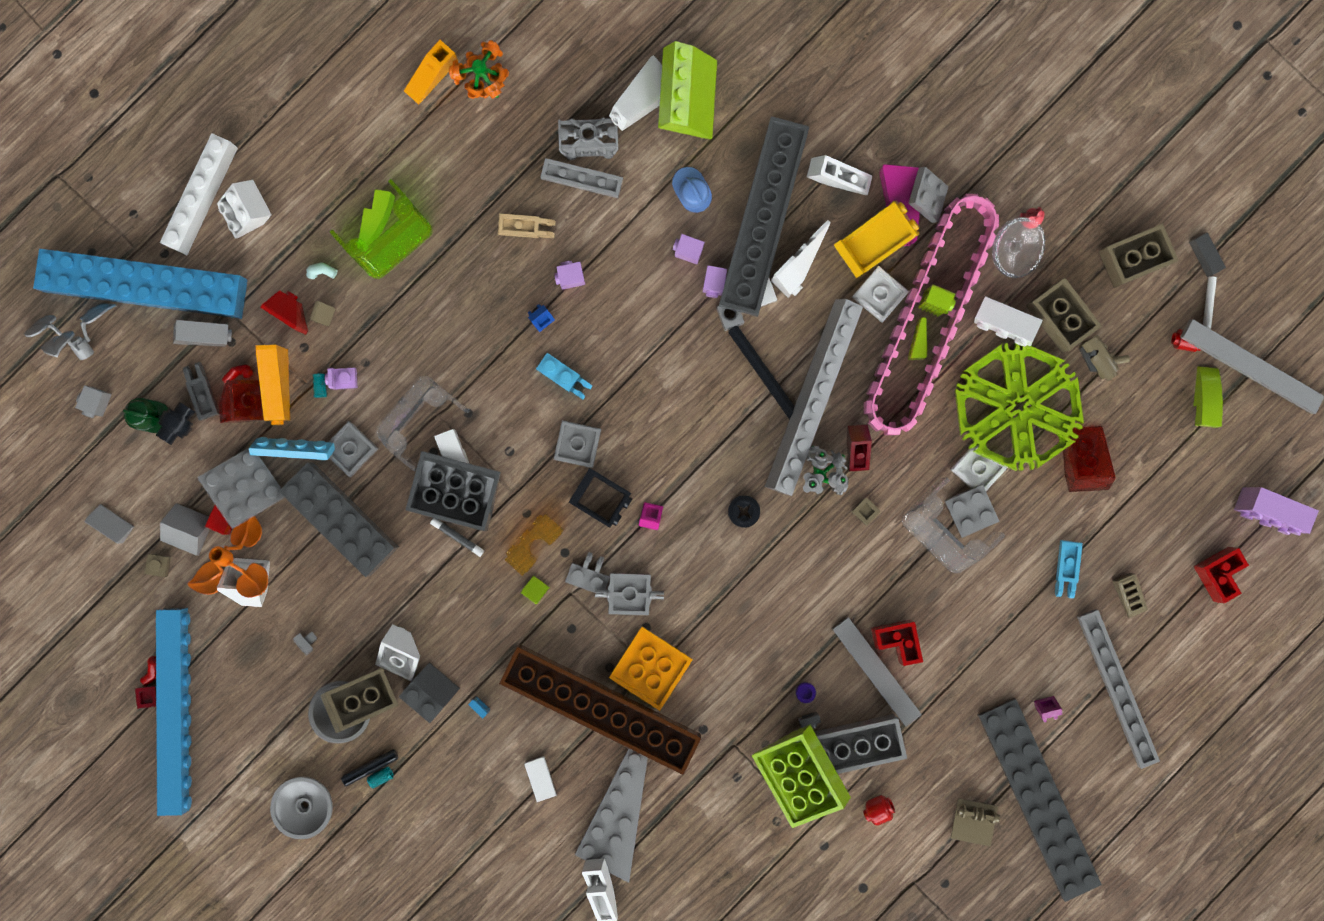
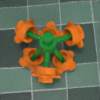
[449,40,509,99]

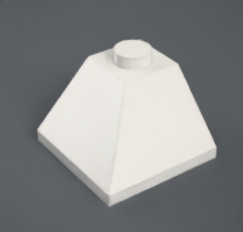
[217,558,270,607]
[375,624,420,682]

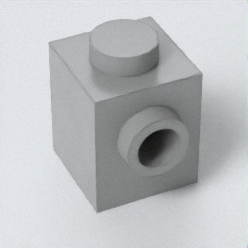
[75,385,112,418]

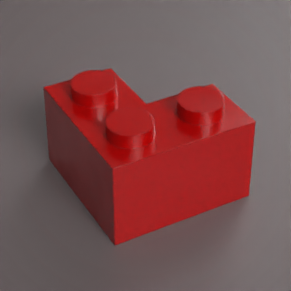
[1193,547,1249,604]
[871,620,923,666]

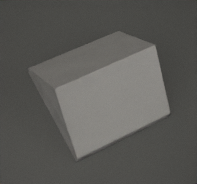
[160,503,210,556]

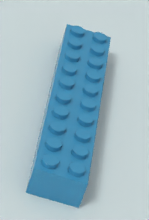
[33,249,248,319]

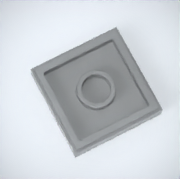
[553,420,601,468]
[328,421,379,477]

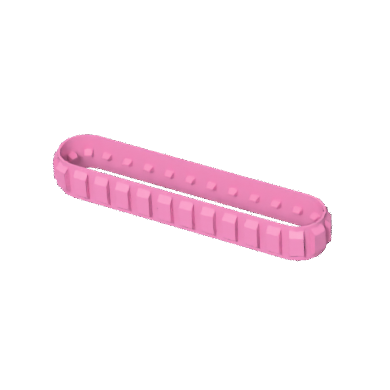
[864,194,999,435]

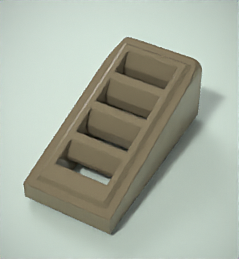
[1112,573,1148,618]

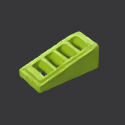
[908,317,927,360]

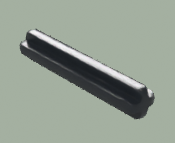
[341,749,398,786]

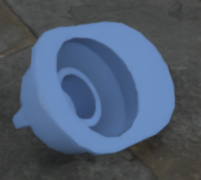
[672,167,712,213]

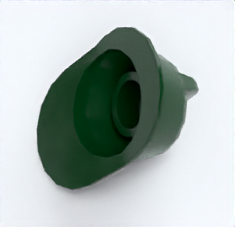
[123,398,168,433]

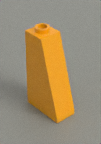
[255,345,290,425]

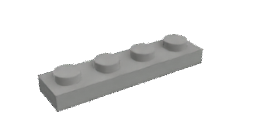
[541,158,623,198]

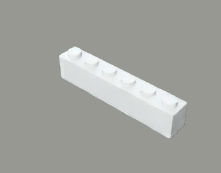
[160,133,238,255]

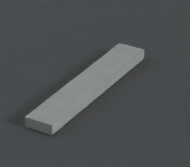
[832,617,922,727]

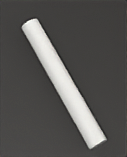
[1203,277,1217,329]

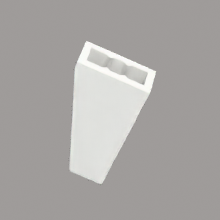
[609,55,662,131]

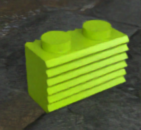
[918,284,956,317]

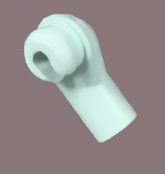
[306,262,338,280]

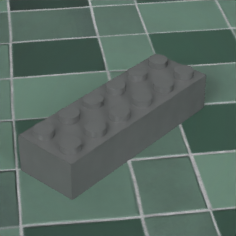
[279,462,399,577]

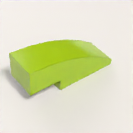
[357,189,395,252]
[1193,366,1223,428]

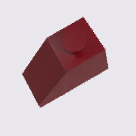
[847,424,872,472]

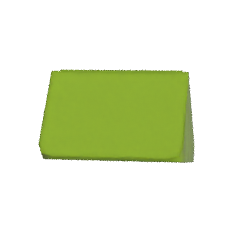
[520,576,550,604]

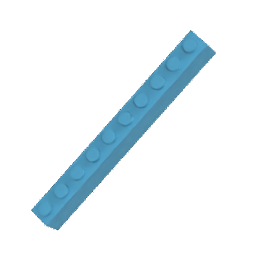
[156,608,192,816]

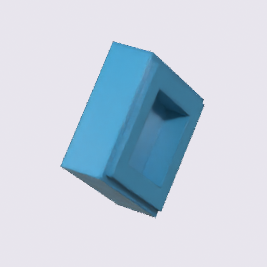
[468,697,490,719]

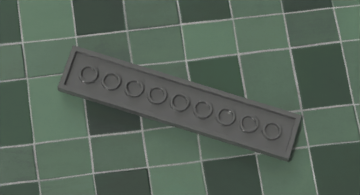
[719,116,809,317]
[978,698,1102,902]

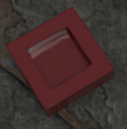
[135,685,156,709]

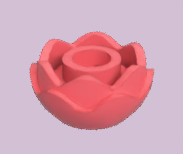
[1019,207,1044,228]

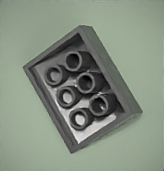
[405,451,501,531]

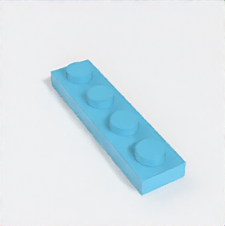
[249,437,335,460]

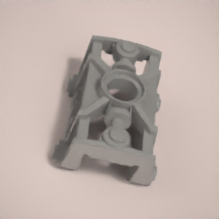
[558,118,619,160]

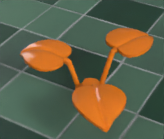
[187,516,268,598]

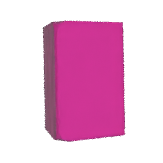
[639,502,663,530]

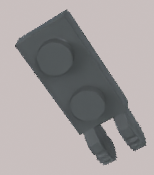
[183,362,220,421]

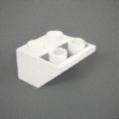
[217,180,272,239]

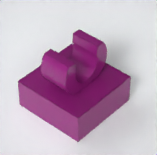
[1034,696,1062,723]

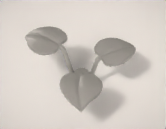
[24,304,117,360]

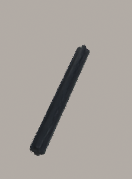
[728,326,795,420]

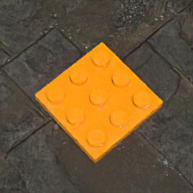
[609,626,693,711]

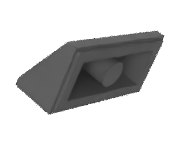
[1189,233,1226,277]

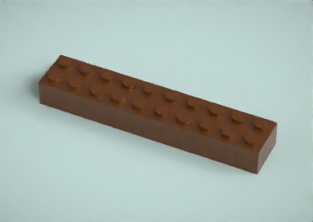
[499,644,701,775]

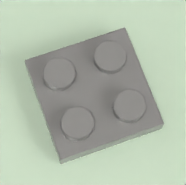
[909,167,948,223]
[944,484,1000,538]

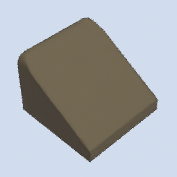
[310,301,335,326]

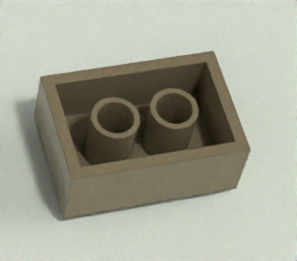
[1098,224,1179,288]
[1026,278,1102,353]
[320,668,398,733]

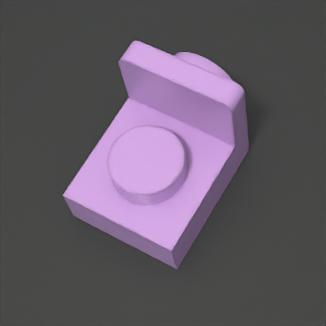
[325,368,358,390]

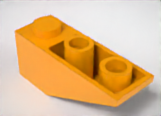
[404,40,459,105]

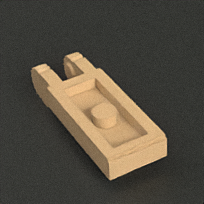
[498,214,556,238]

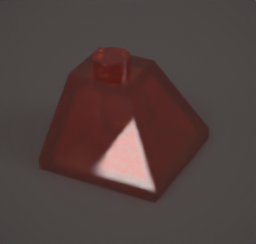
[219,380,264,423]

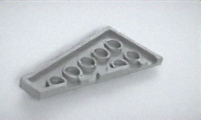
[575,748,648,883]

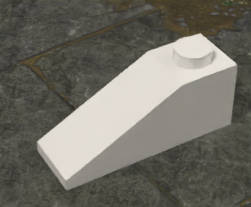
[807,155,872,195]

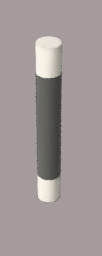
[430,518,485,557]

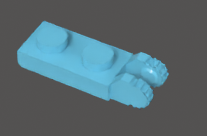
[536,353,592,400]
[1055,540,1082,598]

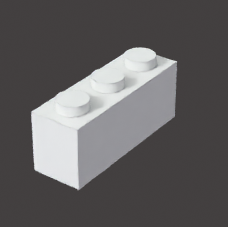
[974,296,1043,347]

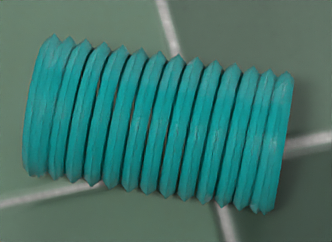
[312,373,327,398]
[367,766,394,789]

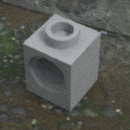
[716,302,744,331]

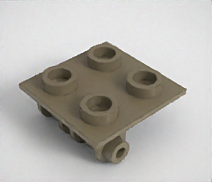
[950,798,1000,847]

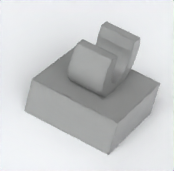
[293,632,317,656]

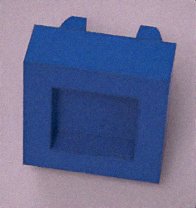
[528,304,555,332]

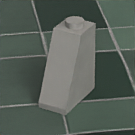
[173,320,232,347]

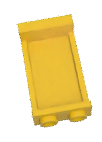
[834,201,920,278]

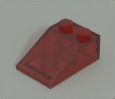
[1063,426,1116,492]

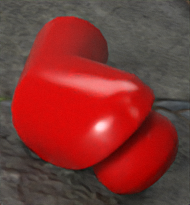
[222,364,253,385]
[140,656,156,686]

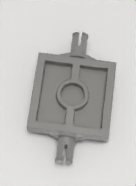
[595,573,664,615]

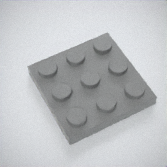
[198,448,285,529]

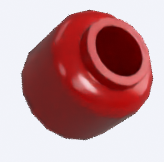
[863,795,895,826]

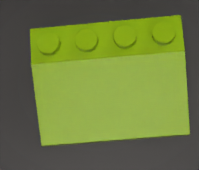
[658,41,717,140]
[752,725,851,828]

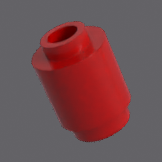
[1171,329,1201,352]

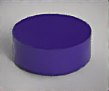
[795,682,816,703]

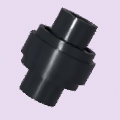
[156,402,195,445]

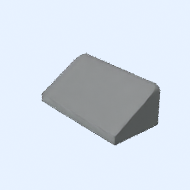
[84,504,134,544]

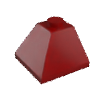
[260,290,308,335]

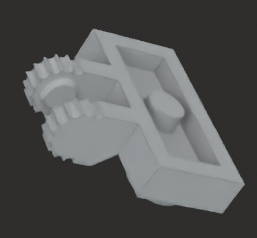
[565,552,610,594]

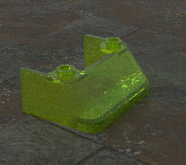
[329,179,432,279]

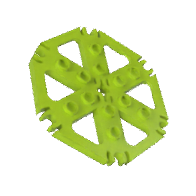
[955,343,1084,471]

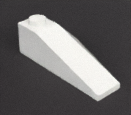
[771,220,831,298]

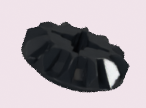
[728,495,760,528]

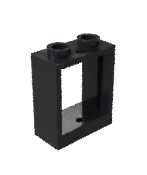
[568,468,632,528]

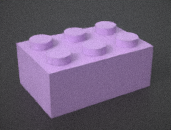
[1234,487,1319,536]

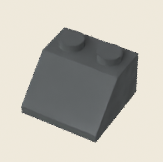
[399,662,460,723]

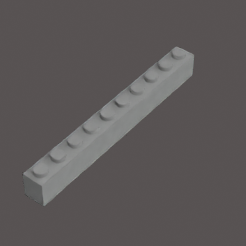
[765,299,863,496]

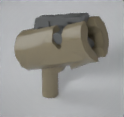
[1079,335,1130,381]

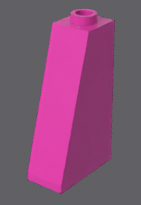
[879,164,920,246]

